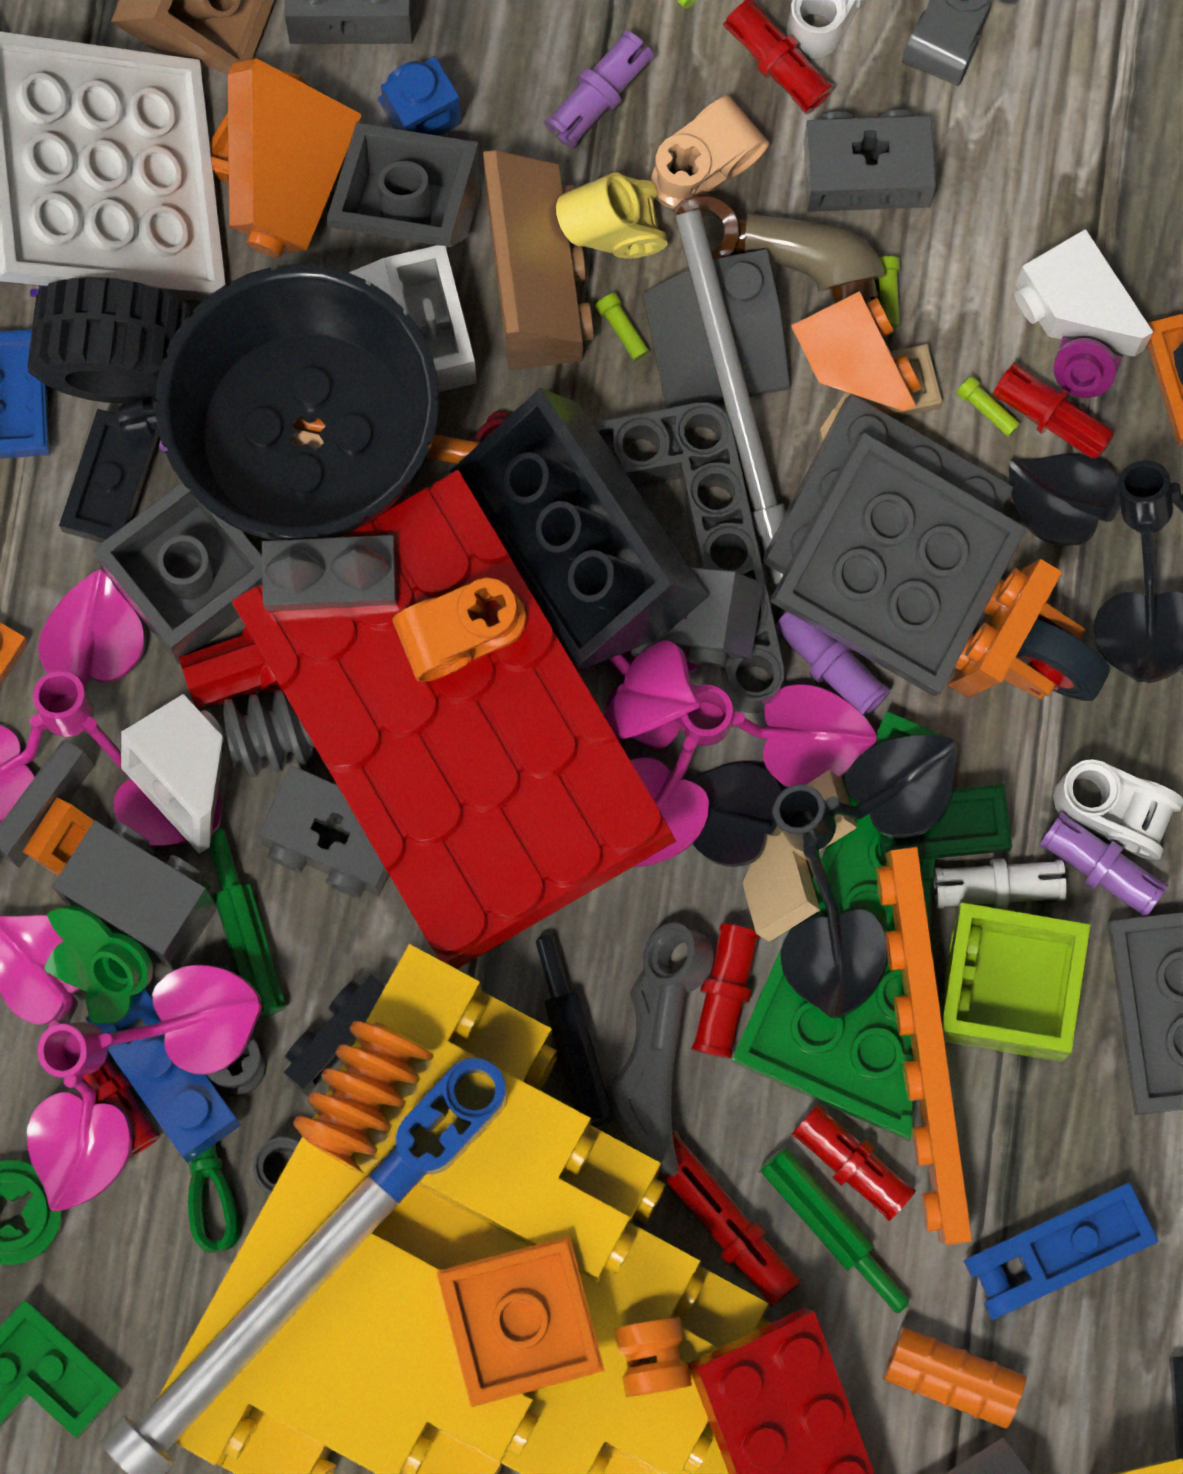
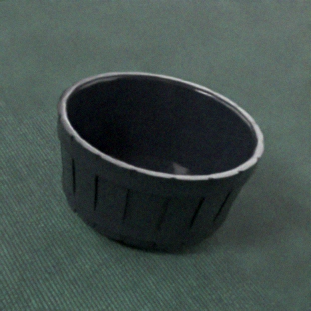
[156,264,439,541]

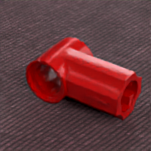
[178,628,283,711]

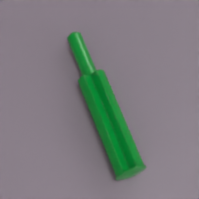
[209,827,286,1019]
[759,1146,910,1313]

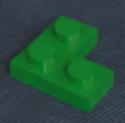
[0,1299,124,1439]

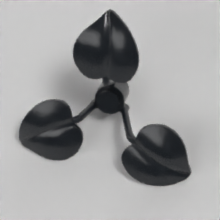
[1009,454,1183,683]
[682,735,957,1018]

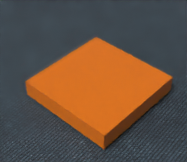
[436,1236,605,1407]

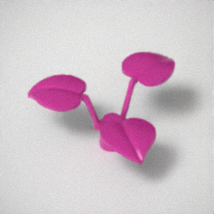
[0,569,222,848]
[608,616,877,867]
[604,641,700,751]
[0,915,262,1211]

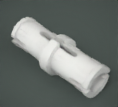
[933,858,1066,909]

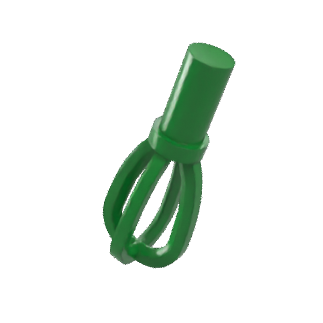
[188,1144,240,1253]

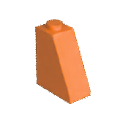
[228,58,362,258]

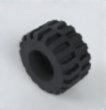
[27,277,193,404]

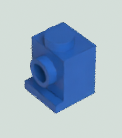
[378,57,462,136]

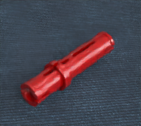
[659,1130,803,1307]

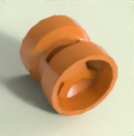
[614,1318,692,1397]

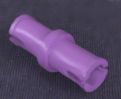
[544,30,654,149]
[775,612,891,718]
[1039,811,1169,917]

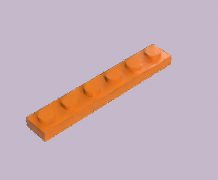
[876,847,972,1245]

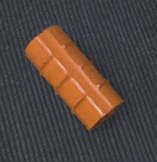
[882,1326,1027,1429]

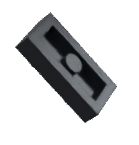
[59,408,159,543]
[284,975,385,1096]

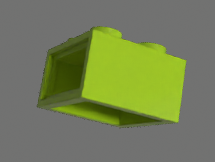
[939,902,1091,1062]

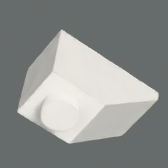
[1015,229,1153,357]
[121,694,224,854]

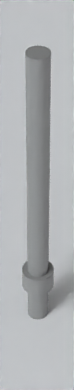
[676,209,786,584]

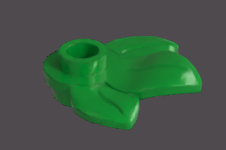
[44,906,153,1024]

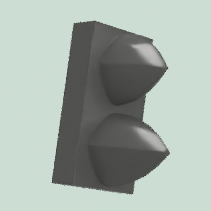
[262,535,397,611]

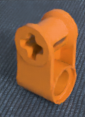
[392,578,527,682]

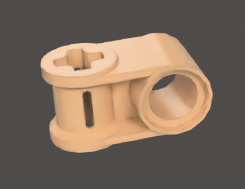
[650,95,769,209]

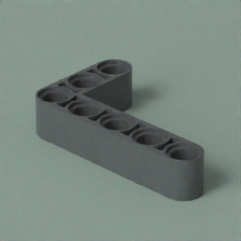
[592,403,784,713]

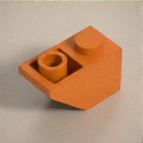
[791,291,922,411]

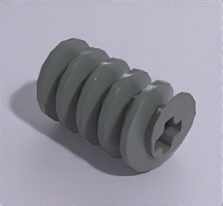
[223,689,315,777]

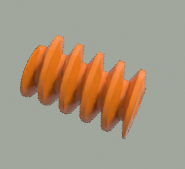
[293,1021,433,1174]

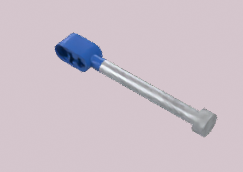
[99,1058,507,1474]

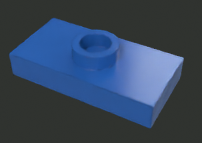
[0,329,51,459]

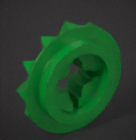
[0,1160,62,1265]

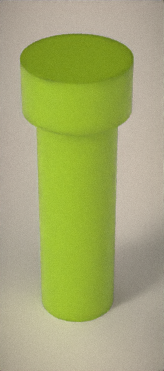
[879,256,900,328]
[595,292,649,361]
[955,375,1020,437]

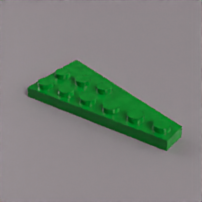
[731,711,945,1142]

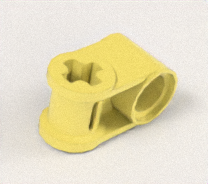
[556,172,668,259]

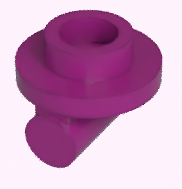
[1053,337,1122,398]

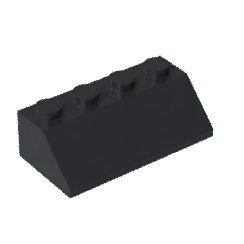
[449,388,709,670]

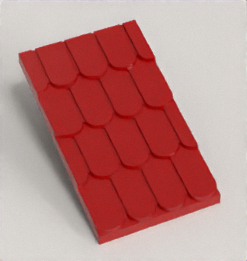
[231,470,676,969]

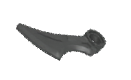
[605,922,713,1177]

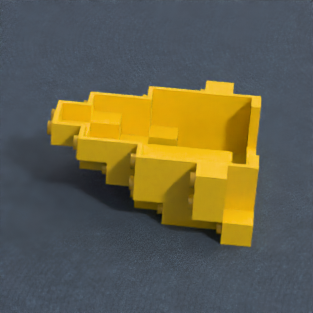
[156,944,771,1474]

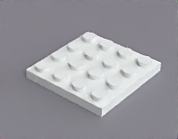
[0,32,226,301]

